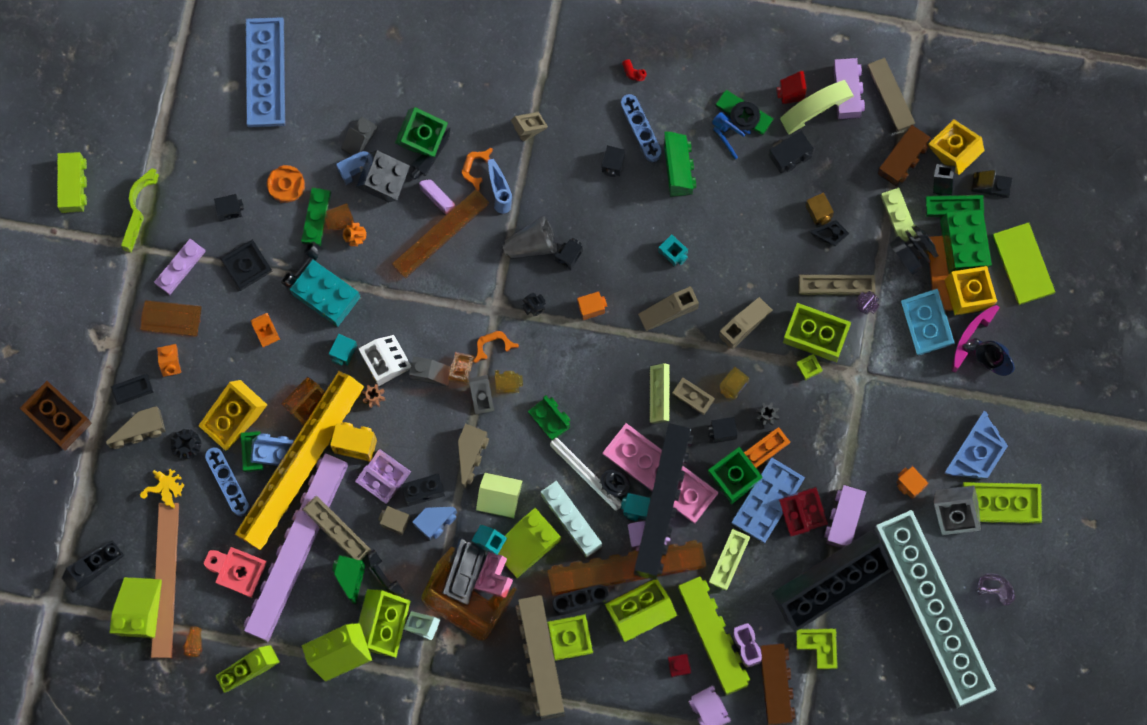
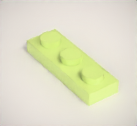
[881,188,916,242]
[650,363,669,424]
[709,529,750,591]

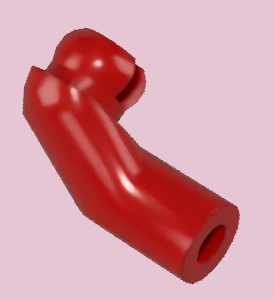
[622,59,647,82]

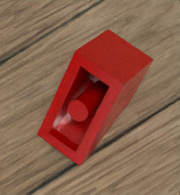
[776,71,807,104]

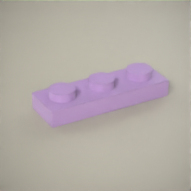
[154,239,206,295]

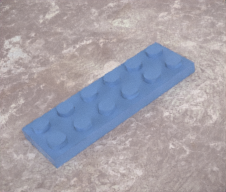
[246,17,285,127]

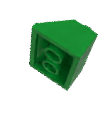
[664,131,696,197]

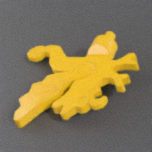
[140,469,184,509]

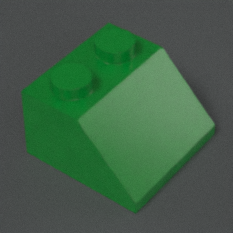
[395,107,448,157]
[708,447,763,504]
[332,555,366,605]

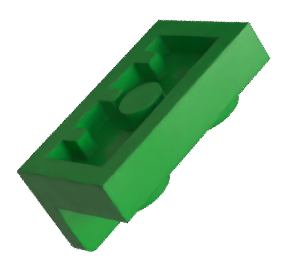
[528,395,571,441]

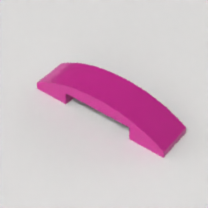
[952,305,1000,373]

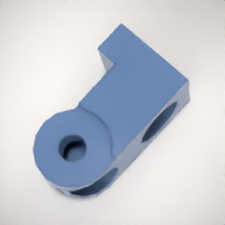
[336,151,369,185]

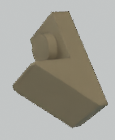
[511,112,548,141]

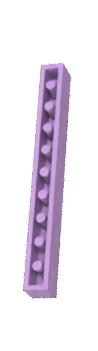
[243,453,348,642]

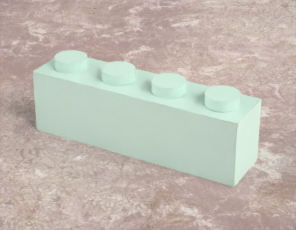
[541,481,602,558]

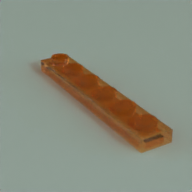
[392,189,489,279]

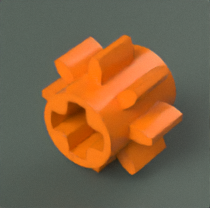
[343,223,366,246]

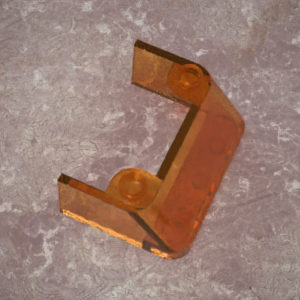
[421,547,517,641]

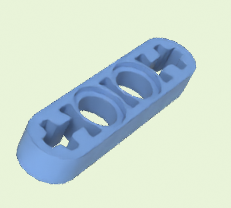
[621,94,661,162]
[205,448,250,516]

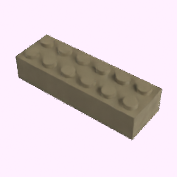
[516,595,565,721]

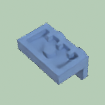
[250,434,294,466]

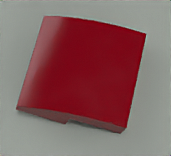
[779,487,828,537]

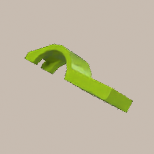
[121,168,159,253]

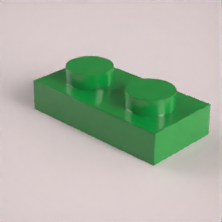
[241,431,263,472]

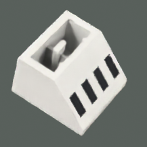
[359,335,411,386]

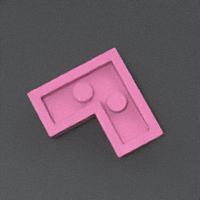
[474,552,513,598]

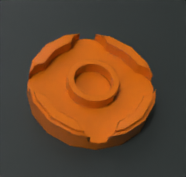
[267,165,305,203]

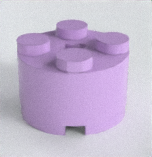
[689,685,731,725]

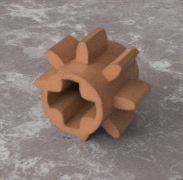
[362,384,385,408]

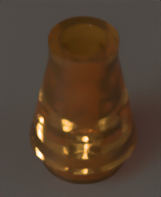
[183,627,202,657]

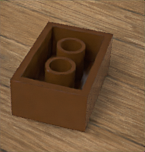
[20,381,92,451]

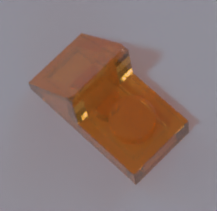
[448,353,474,385]

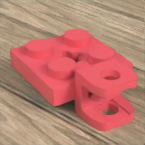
[204,547,267,598]

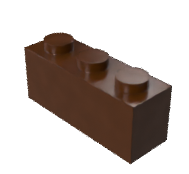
[878,125,931,186]

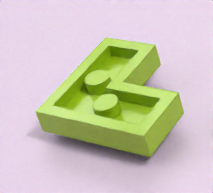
[796,629,837,669]

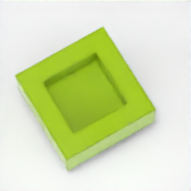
[796,354,823,381]

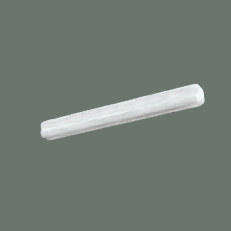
[550,438,622,511]

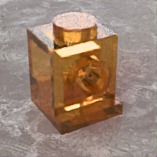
[325,203,355,230]

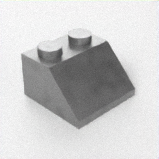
[934,486,981,535]

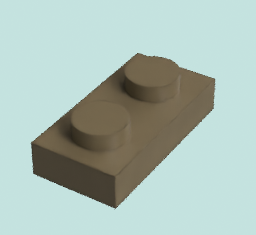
[672,378,715,415]

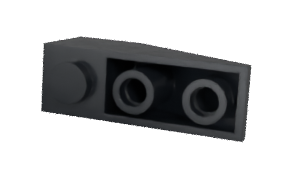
[62,540,124,593]

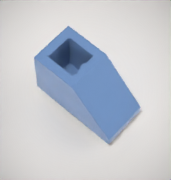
[413,507,457,541]

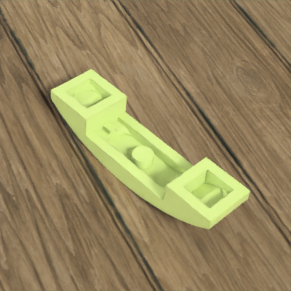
[780,80,854,135]

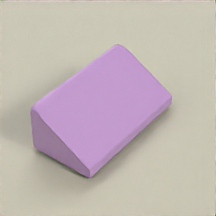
[419,180,455,214]

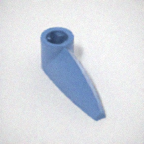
[488,159,512,214]

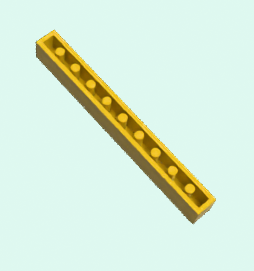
[235,371,364,550]

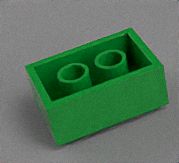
[940,210,992,274]

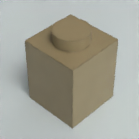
[379,506,410,536]

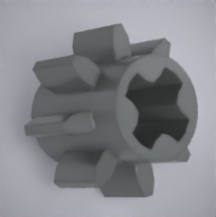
[756,402,780,426]

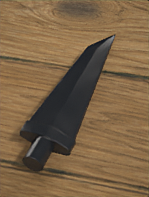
[410,127,451,180]

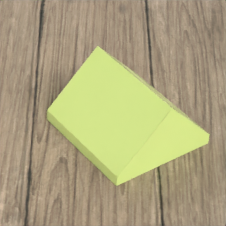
[476,473,523,519]

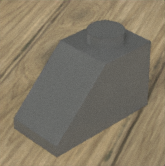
[409,356,452,386]

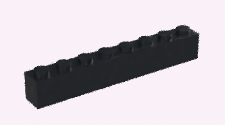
[633,423,693,580]

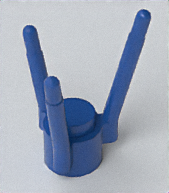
[712,112,751,159]

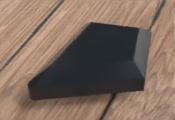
[810,220,849,246]

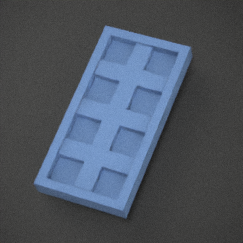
[731,458,805,544]

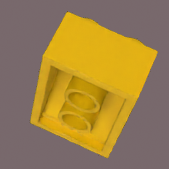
[198,380,267,451]

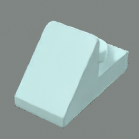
[404,611,440,640]

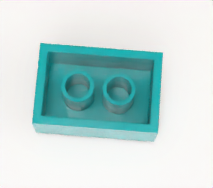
[290,260,361,327]

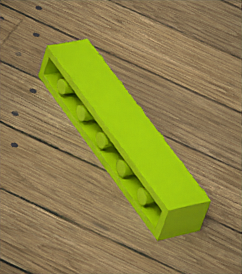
[678,577,750,696]

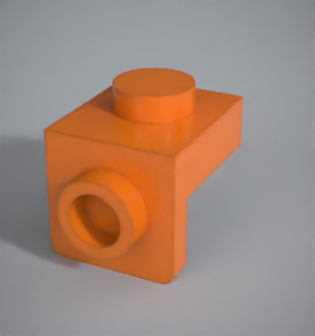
[250,313,280,347]
[157,344,181,376]

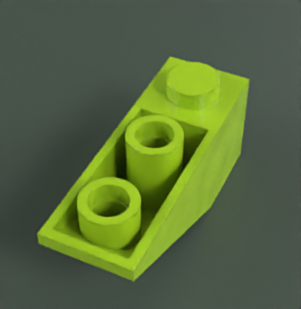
[216,645,279,693]

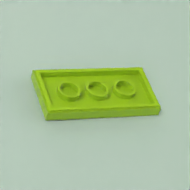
[992,223,1055,305]
[962,482,1042,524]

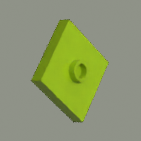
[547,614,593,661]

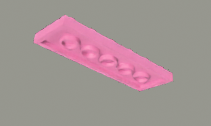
[603,423,719,524]

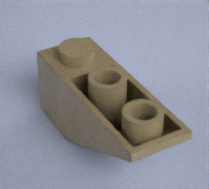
[638,286,699,331]
[719,297,773,350]
[106,406,166,449]
[458,423,489,488]

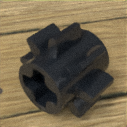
[522,293,546,316]

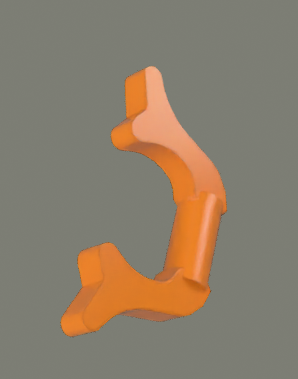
[462,148,493,192]
[474,331,519,363]

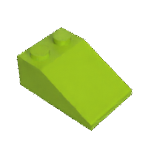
[498,508,561,578]
[109,577,162,638]

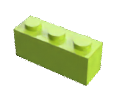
[58,152,87,213]

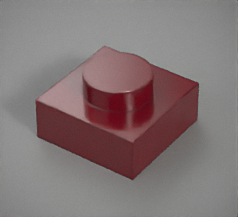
[668,654,691,678]

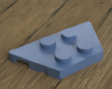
[944,411,1008,479]

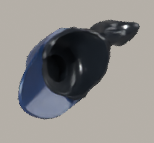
[963,338,1015,376]

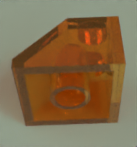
[281,376,325,426]

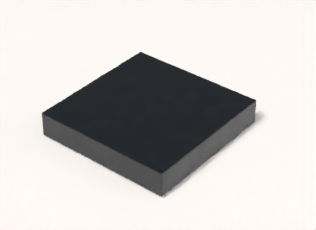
[220,239,273,291]

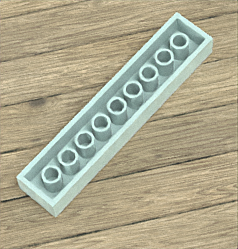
[874,510,996,708]

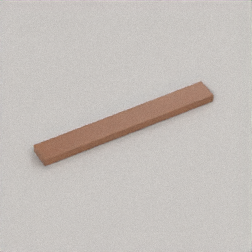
[151,503,179,658]

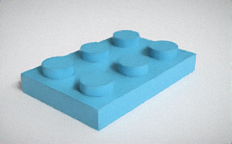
[901,289,955,356]

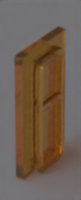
[140,300,202,336]

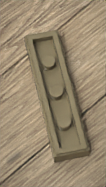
[867,58,915,132]
[798,275,875,295]
[302,495,371,560]

